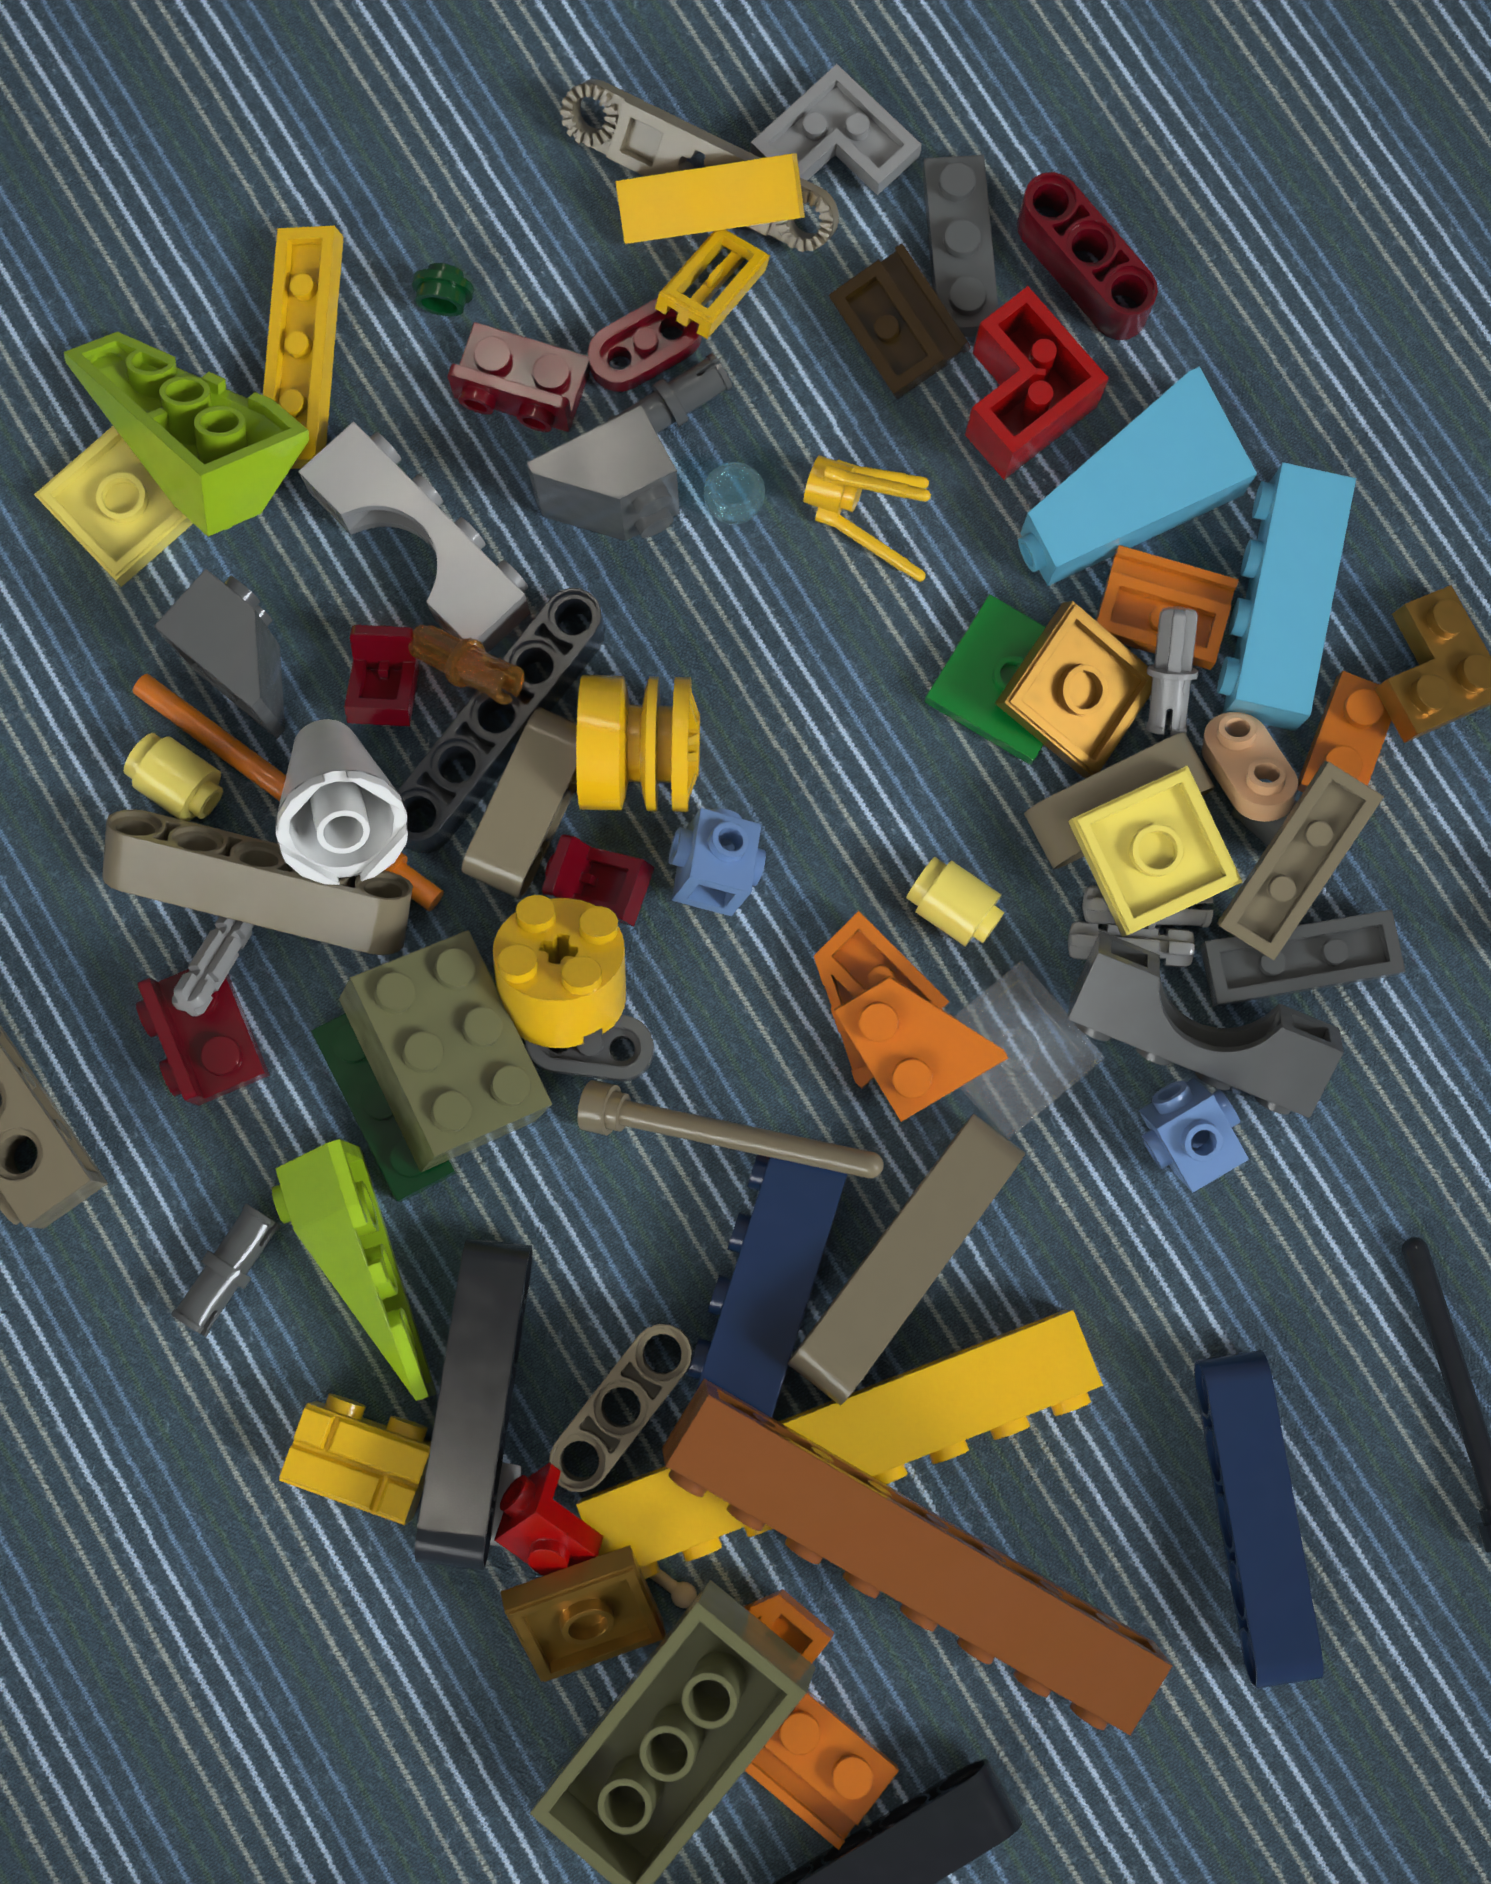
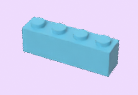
[1217,462,1356,731]

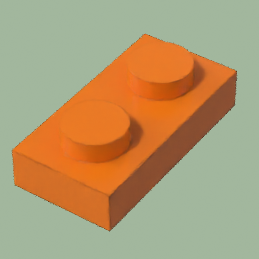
[1297,671,1392,792]

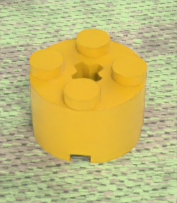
[493,895,626,1048]

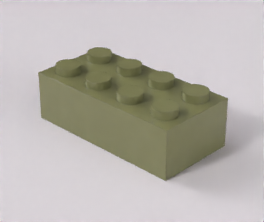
[530,1580,816,1884]

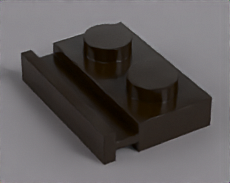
[828,243,971,400]

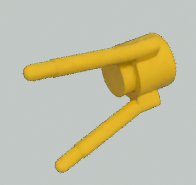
[803,455,931,582]

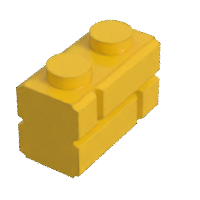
[279,1394,431,1525]

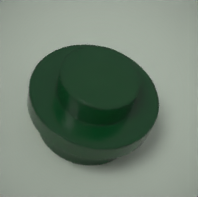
[412,263,474,317]

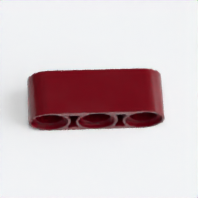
[1017,172,1158,340]

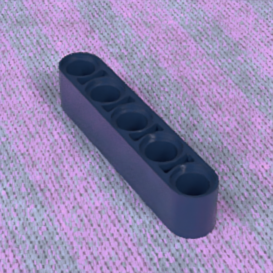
[1194,1350,1324,1689]

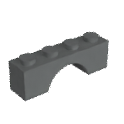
[1068,931,1344,1118]

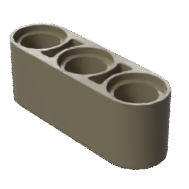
[461,707,577,899]
[1024,732,1215,870]
[549,1324,693,1492]

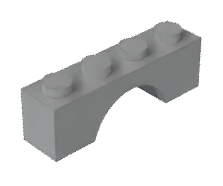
[298,421,530,663]

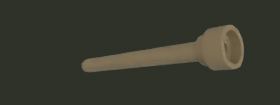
[577,1080,883,1178]

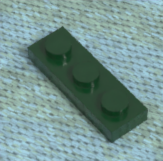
[311,1013,458,1203]

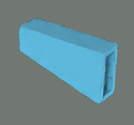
[1018,366,1257,586]

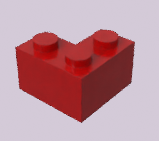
[965,286,1109,480]

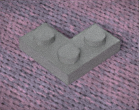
[751,64,922,195]

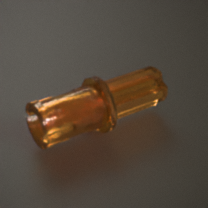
[408,625,524,705]

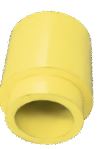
[123,733,223,821]
[906,857,1005,947]

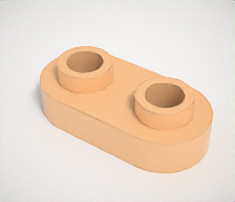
[1202,712,1298,822]

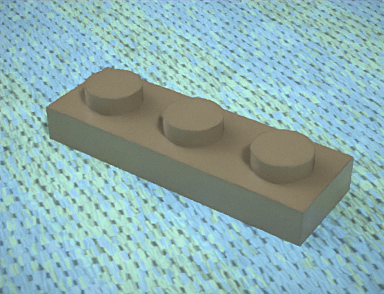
[1217,761,1384,960]

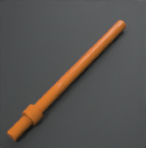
[133,674,444,911]

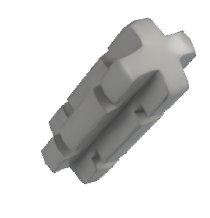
[172,916,254,1016]
[1068,921,1195,967]

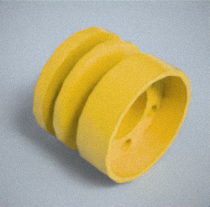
[576,675,700,812]

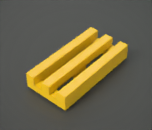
[655,229,770,339]

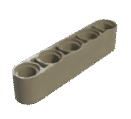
[102,809,413,955]
[787,1114,1025,1406]

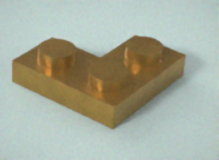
[1374,585,1491,743]

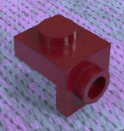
[344,625,419,726]
[542,834,655,927]

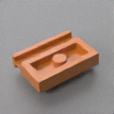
[1095,545,1239,670]
[745,1691,899,1850]

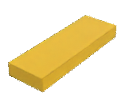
[615,153,805,244]

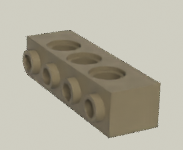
[0,1025,108,1229]

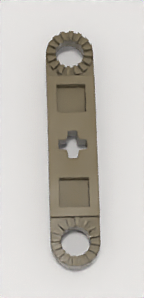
[560,79,839,252]

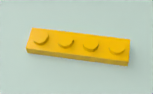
[263,225,344,469]

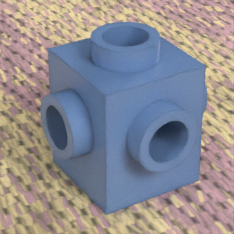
[669,808,766,916]
[1138,1078,1249,1193]

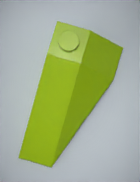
[64,332,309,537]
[272,1139,437,1401]

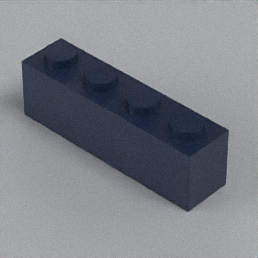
[687,1155,847,1418]

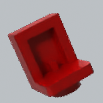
[494,1463,604,1576]

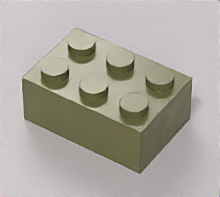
[339,930,552,1173]

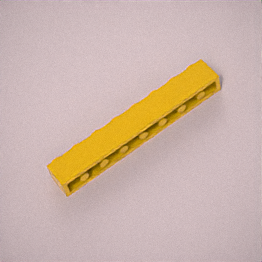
[576,1310,1104,1579]

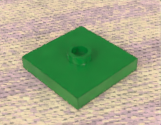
[924,594,1046,765]

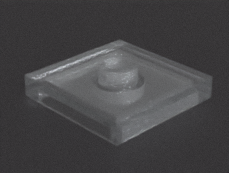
[954,960,1105,1139]

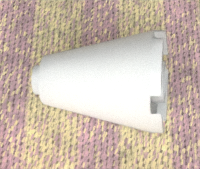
[275,719,408,885]

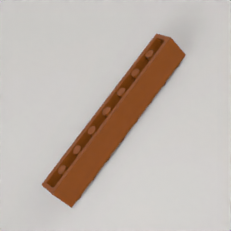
[662,1378,1172,1735]

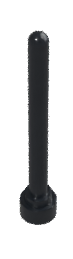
[1402,1237,1491,1552]

